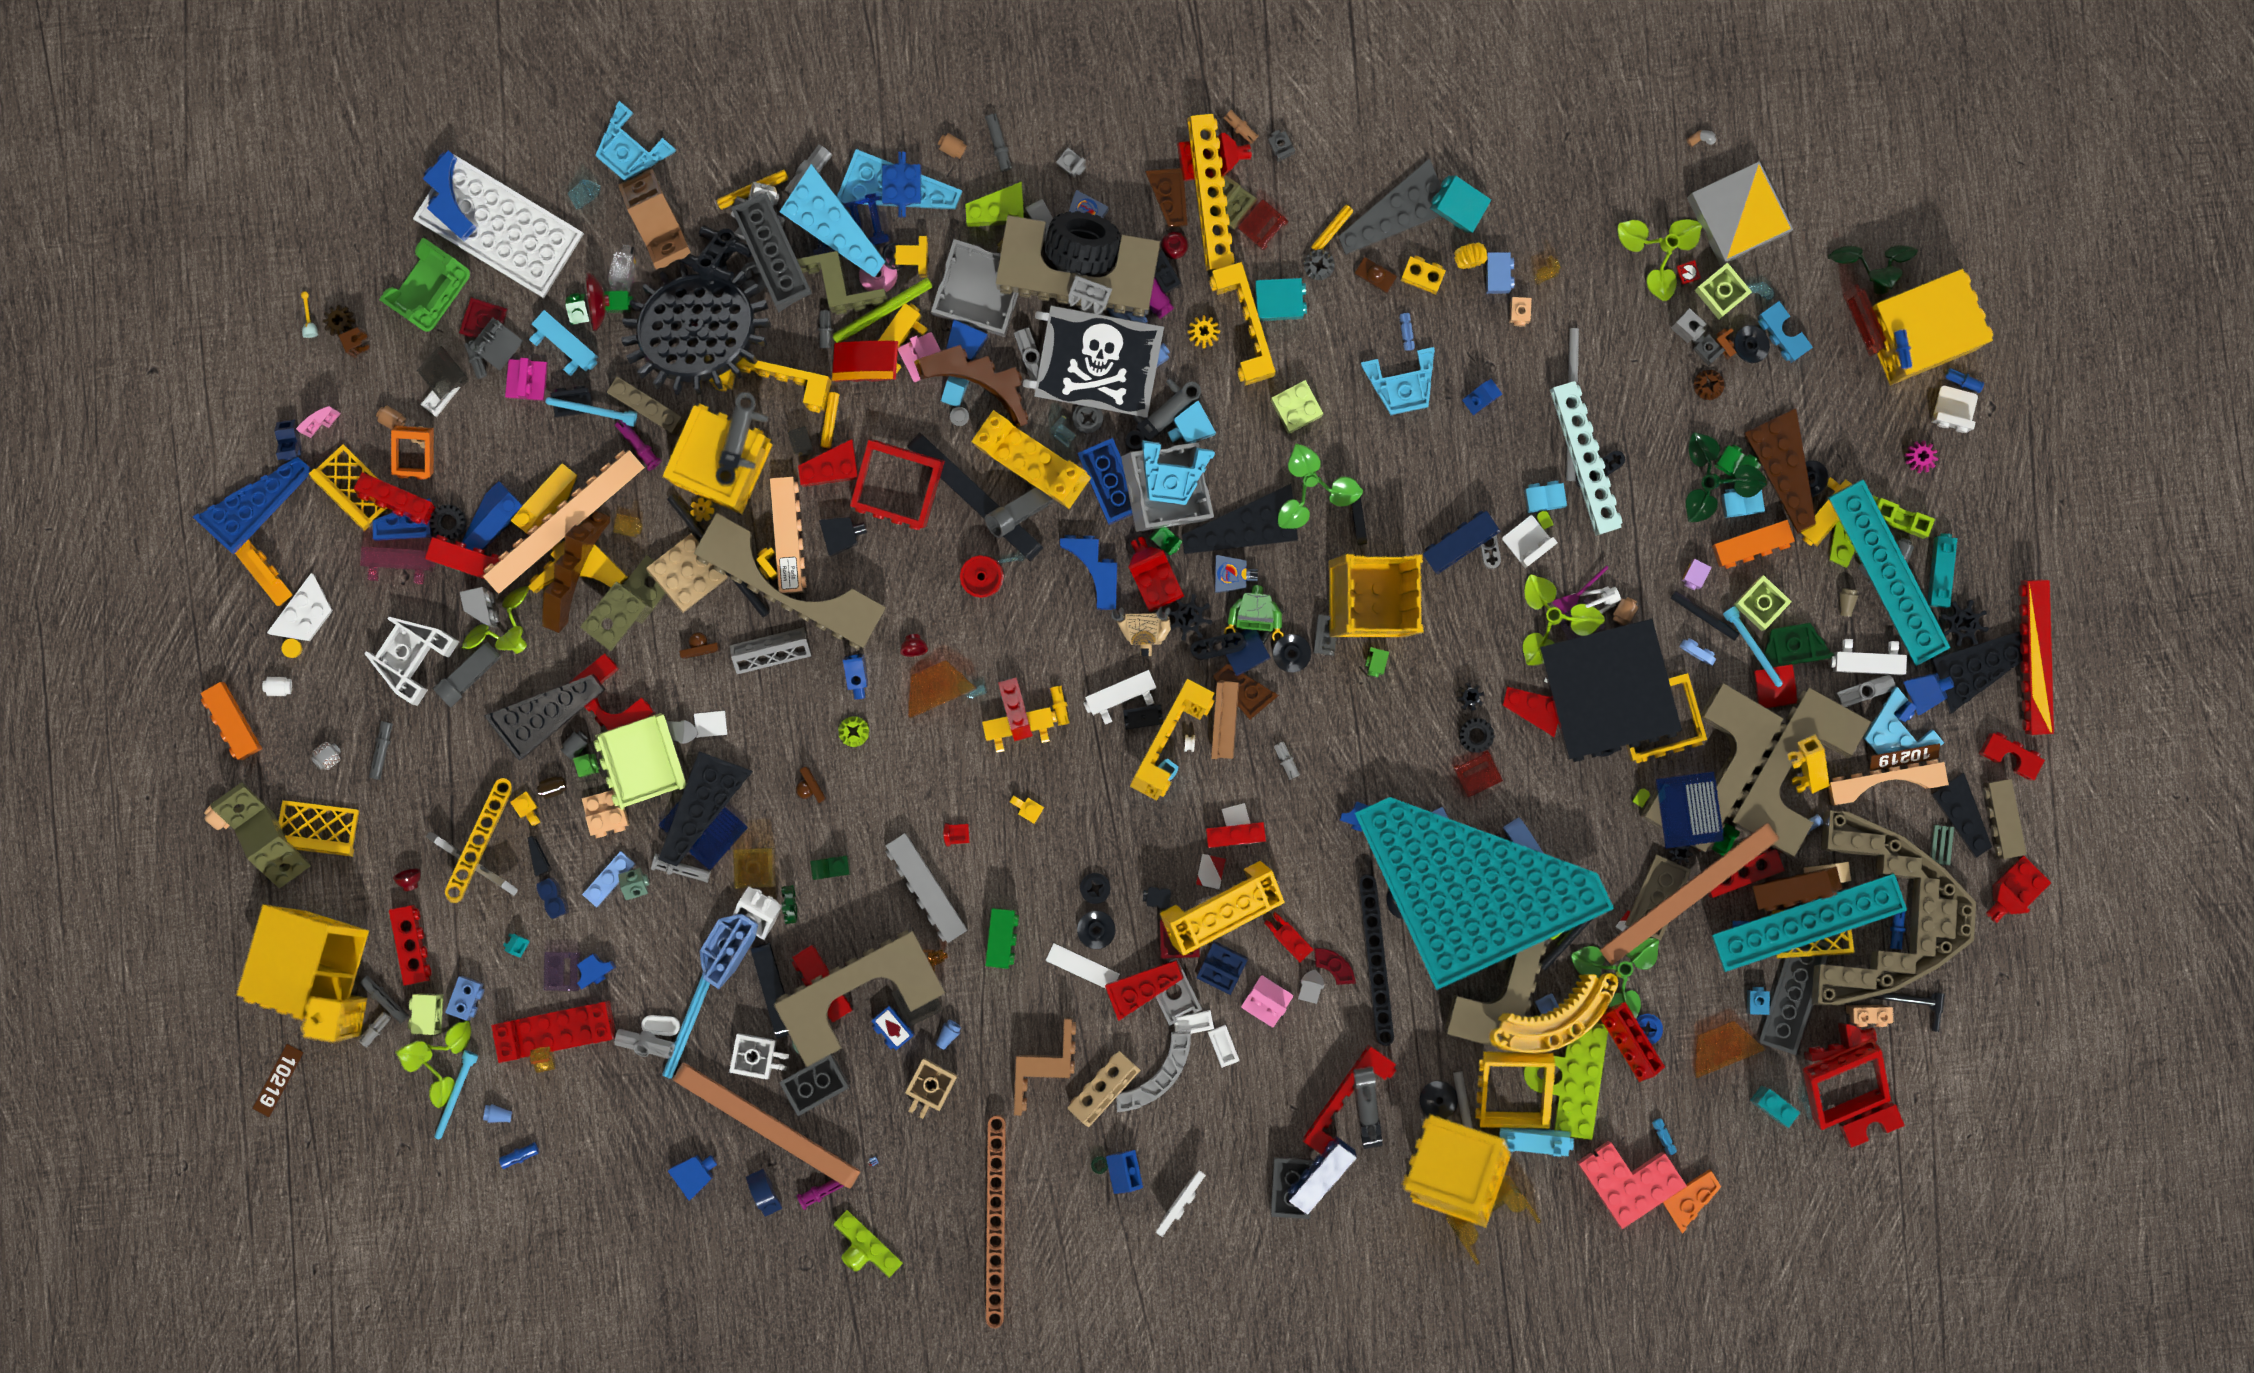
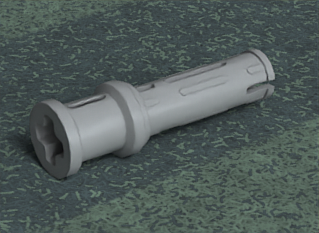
[651,853,711,883]

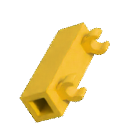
[878,304,928,373]
[1801,477,1852,547]
[982,707,1057,753]
[1788,735,1830,794]

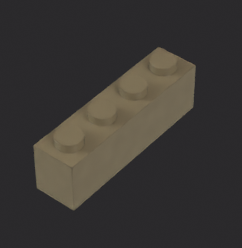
[607,377,684,435]
[1983,779,2027,859]

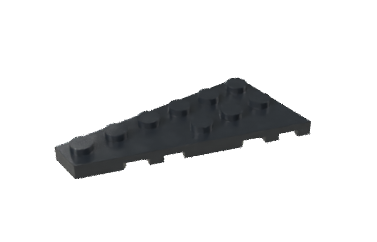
[1932,631,2023,714]

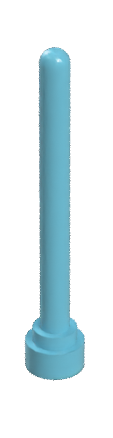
[545,397,637,427]
[1723,606,1783,687]
[435,1050,479,1139]

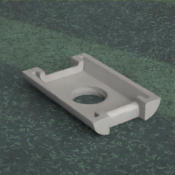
[1156,958,1202,1026]

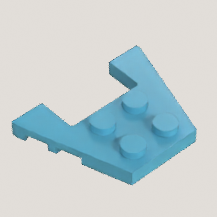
[595,101,676,181]
[1361,347,1435,415]
[1142,441,1215,505]
[1863,686,1944,755]

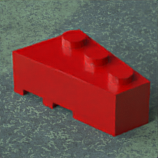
[798,439,859,487]

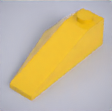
[511,463,578,535]

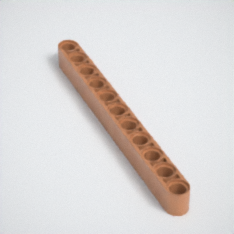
[1599,823,1779,965]
[673,1062,861,1189]
[986,1114,1006,1328]

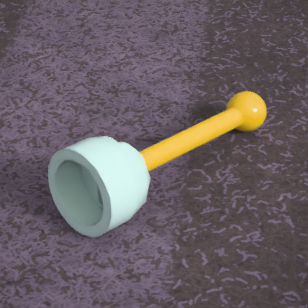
[301,291,318,338]

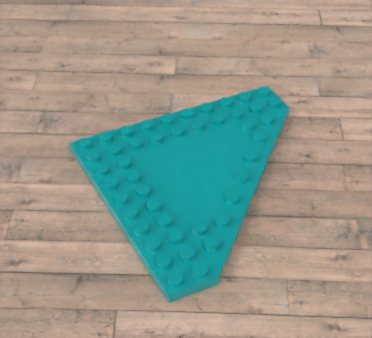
[1355,797,1614,990]

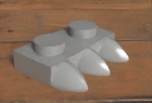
[1069,276,1112,315]

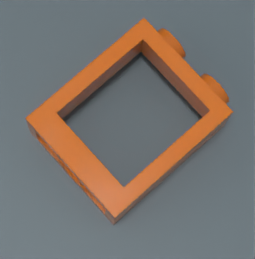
[391,426,434,480]

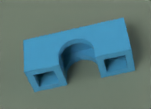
[1758,301,1813,363]

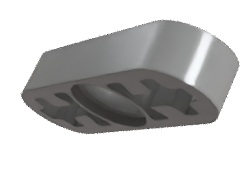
[1480,516,1501,569]

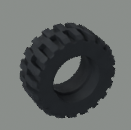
[1045,211,1121,275]

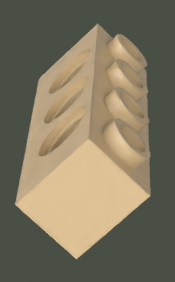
[1067,1051,1141,1127]

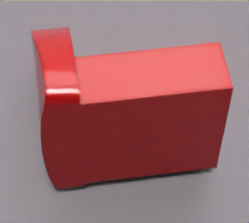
[943,823,970,847]

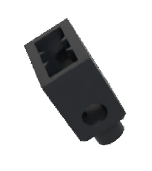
[819,517,867,557]

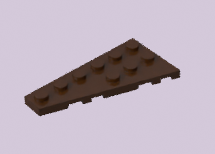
[1744,408,1816,534]

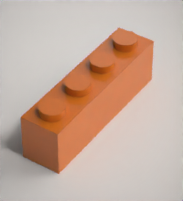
[1712,520,1795,569]
[200,682,262,760]

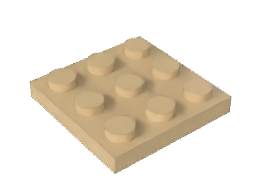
[646,533,728,613]

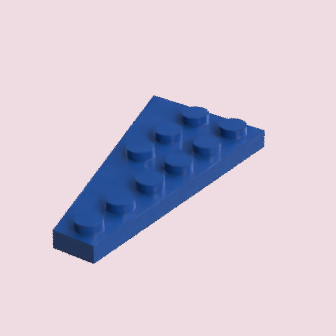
[193,457,312,555]

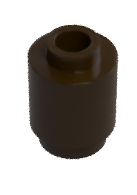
[537,776,567,800]

